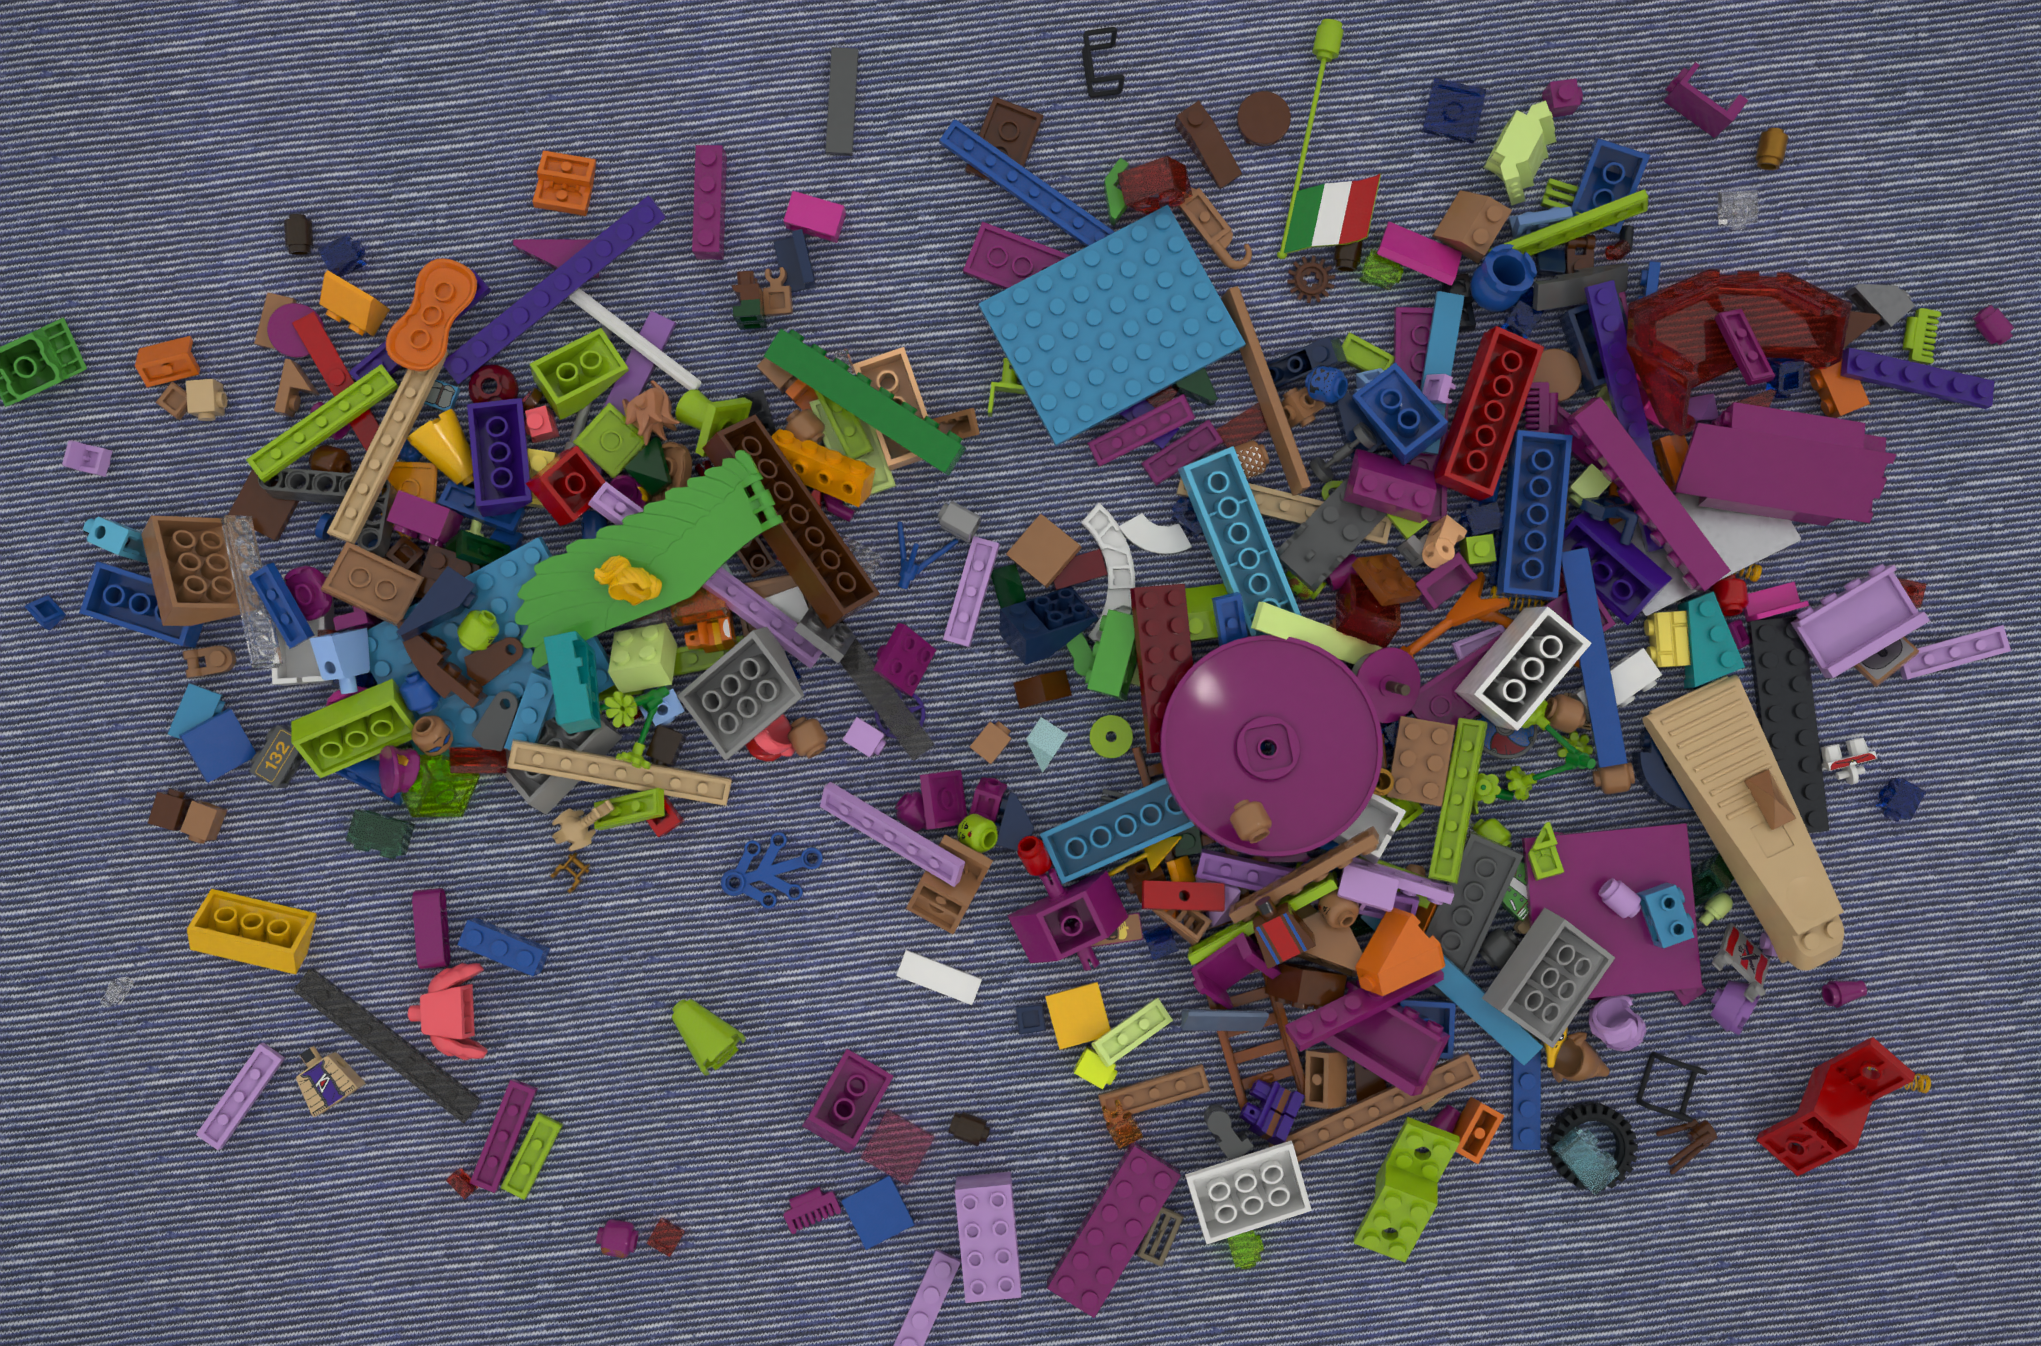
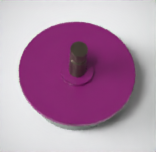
[1352,647,1421,723]

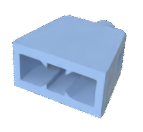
[310,628,370,694]

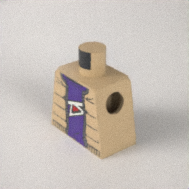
[296,1046,366,1118]

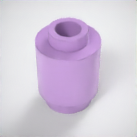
[1598,878,1641,919]

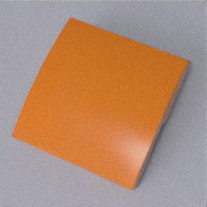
[532,150,596,216]

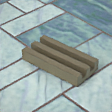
[1137,1206,1184,1267]

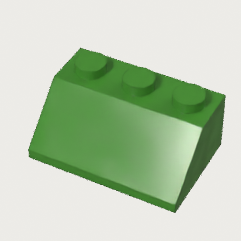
[1085,609,1137,701]

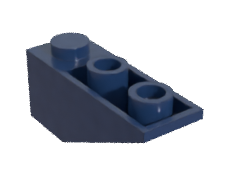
[1267,336,1347,389]

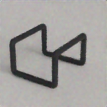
[1082,27,1125,98]
[1636,1052,1708,1123]

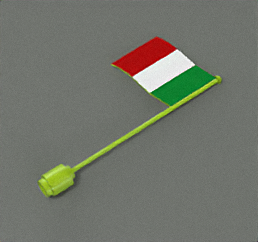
[1277,19,1381,259]

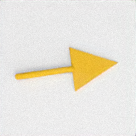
[1108,836,1182,877]

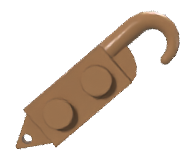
[1177,182,1252,270]

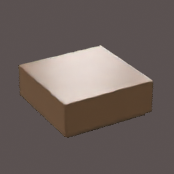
[155,382,188,420]

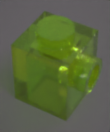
[1359,249,1404,290]
[1226,1230,1264,1269]

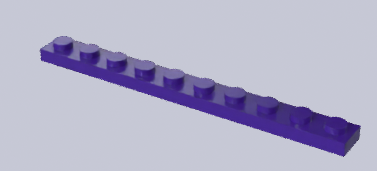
[443,195,667,384]
[1584,280,1663,552]

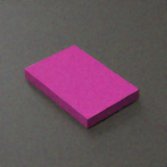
[1377,222,1462,285]

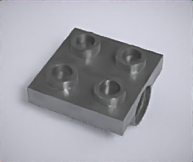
[794,606,857,663]

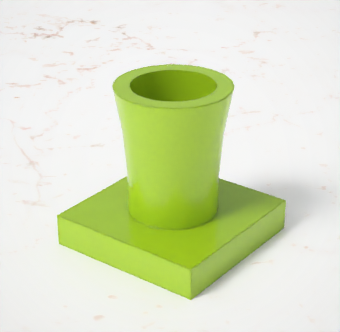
[675,389,752,457]

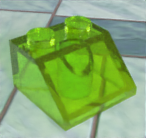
[401,755,480,818]

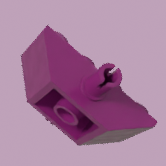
[1007,868,1128,971]

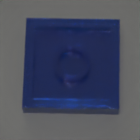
[1421,78,1487,144]

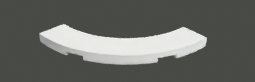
[1081,503,1135,643]

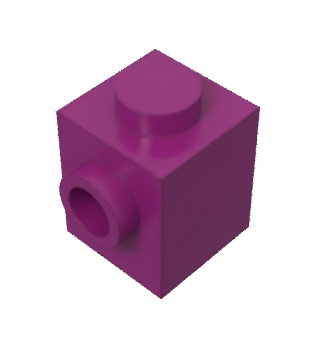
[1542,78,1583,117]

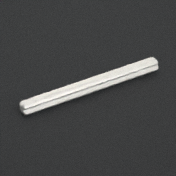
[569,288,701,390]

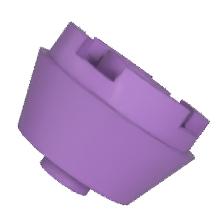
[1710,980,1760,1036]

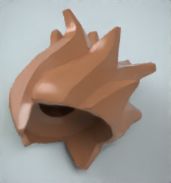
[622,380,680,446]

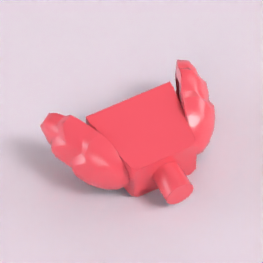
[408,963,488,1060]

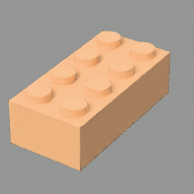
[853,347,928,471]

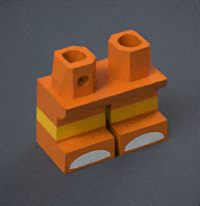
[681,597,737,653]

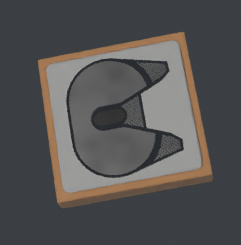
[1854,637,1919,687]

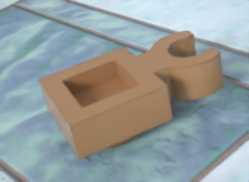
[763,267,793,316]

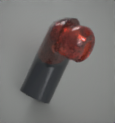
[1605,225,1634,261]

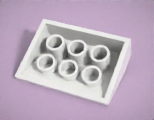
[1185,1141,1312,1244]

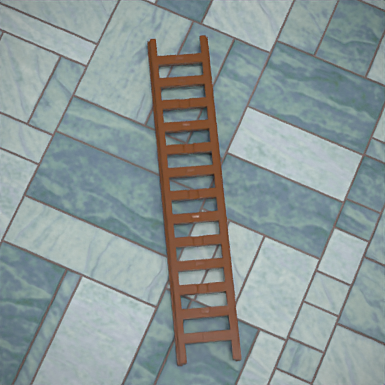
[1132,746,1305,1111]

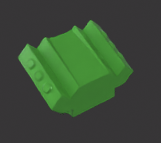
[0,317,87,407]

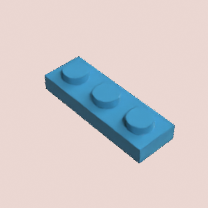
[504,671,554,751]

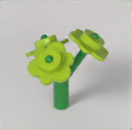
[1471,773,1514,815]

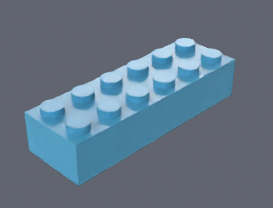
[1040,778,1195,884]

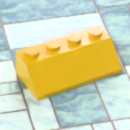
[187,889,317,975]

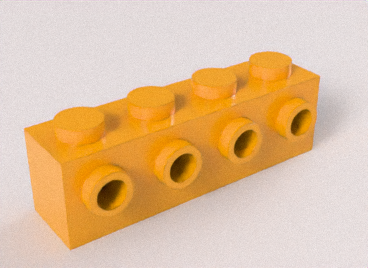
[771,428,876,507]

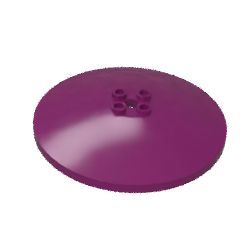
[1160,635,1383,857]

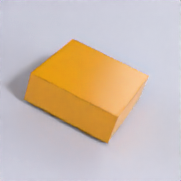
[1166,855,1196,882]

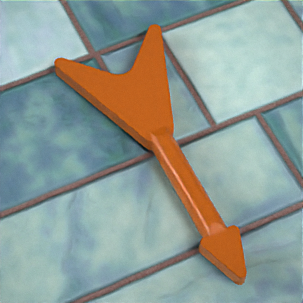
[1400,572,1510,659]

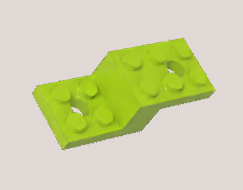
[1354,1117,1460,1263]

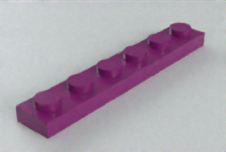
[1285,970,1444,1052]

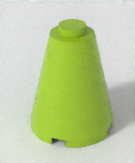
[671,999,746,1076]

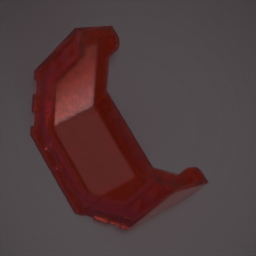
[1626,269,1852,436]

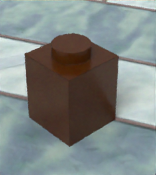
[148,788,194,831]

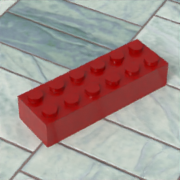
[1434,326,1544,501]

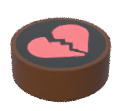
[523,387,543,413]

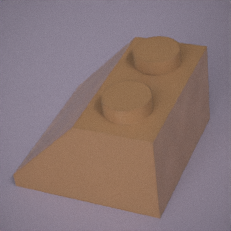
[1432,190,1512,264]

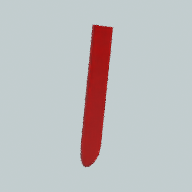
[292,312,379,451]

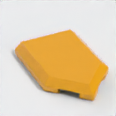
[381,462,438,540]

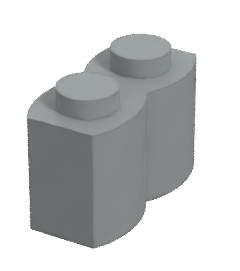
[937,501,982,543]

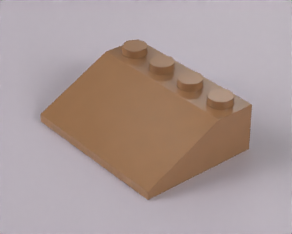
[141,515,256,626]

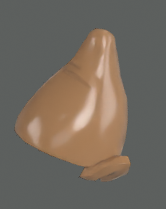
[1550,1032,1610,1083]

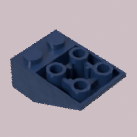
[999,586,1098,665]

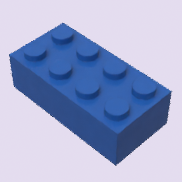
[79,561,204,648]

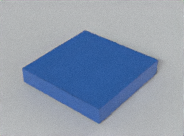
[179,708,256,783]
[841,1174,915,1250]

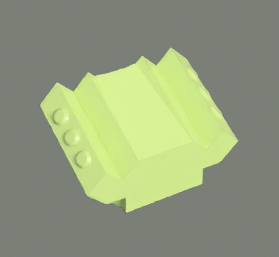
[1483,101,1556,205]

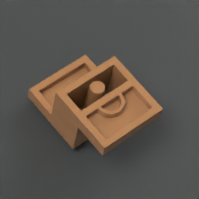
[906,835,993,934]

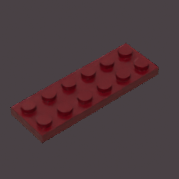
[1130,583,1193,754]

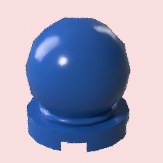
[1470,244,1537,312]

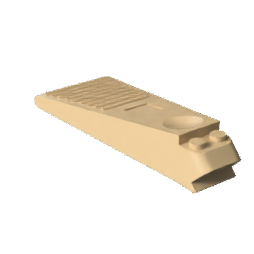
[1642,675,1844,970]

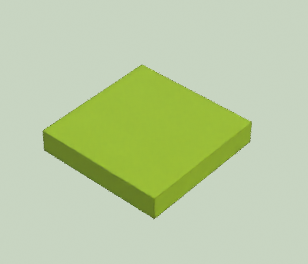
[572,402,645,479]

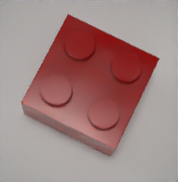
[525,445,606,526]

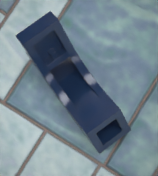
[1632,726,1694,810]

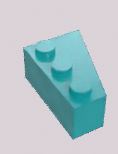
[1678,591,1745,689]
[543,631,601,734]

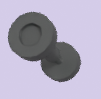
[1310,422,1377,483]

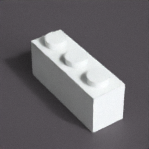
[1570,648,1662,722]

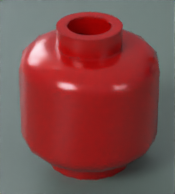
[1710,574,1749,616]

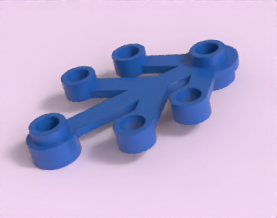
[721,832,823,909]

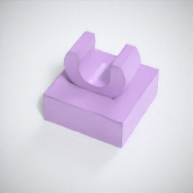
[1422,374,1456,404]

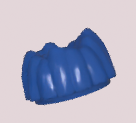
[398,437,422,462]

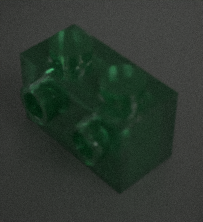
[346,809,415,859]

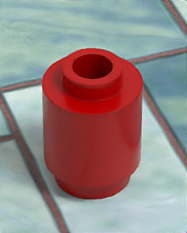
[1017,836,1052,876]

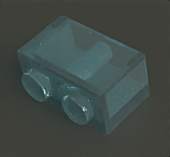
[1552,1126,1620,1195]

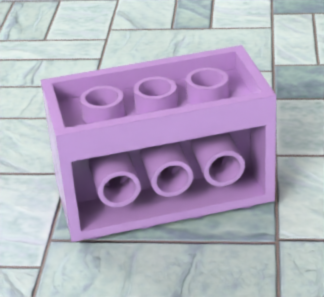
[955,1172,1021,1303]

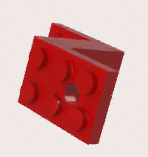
[1756,1037,1915,1176]

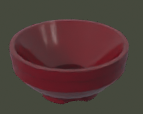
[468,365,519,403]

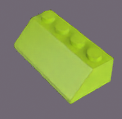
[291,678,416,779]

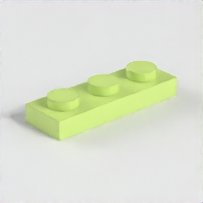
[1091,998,1173,1067]

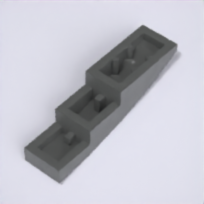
[1533,263,1629,311]

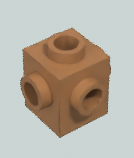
[1281,387,1326,429]

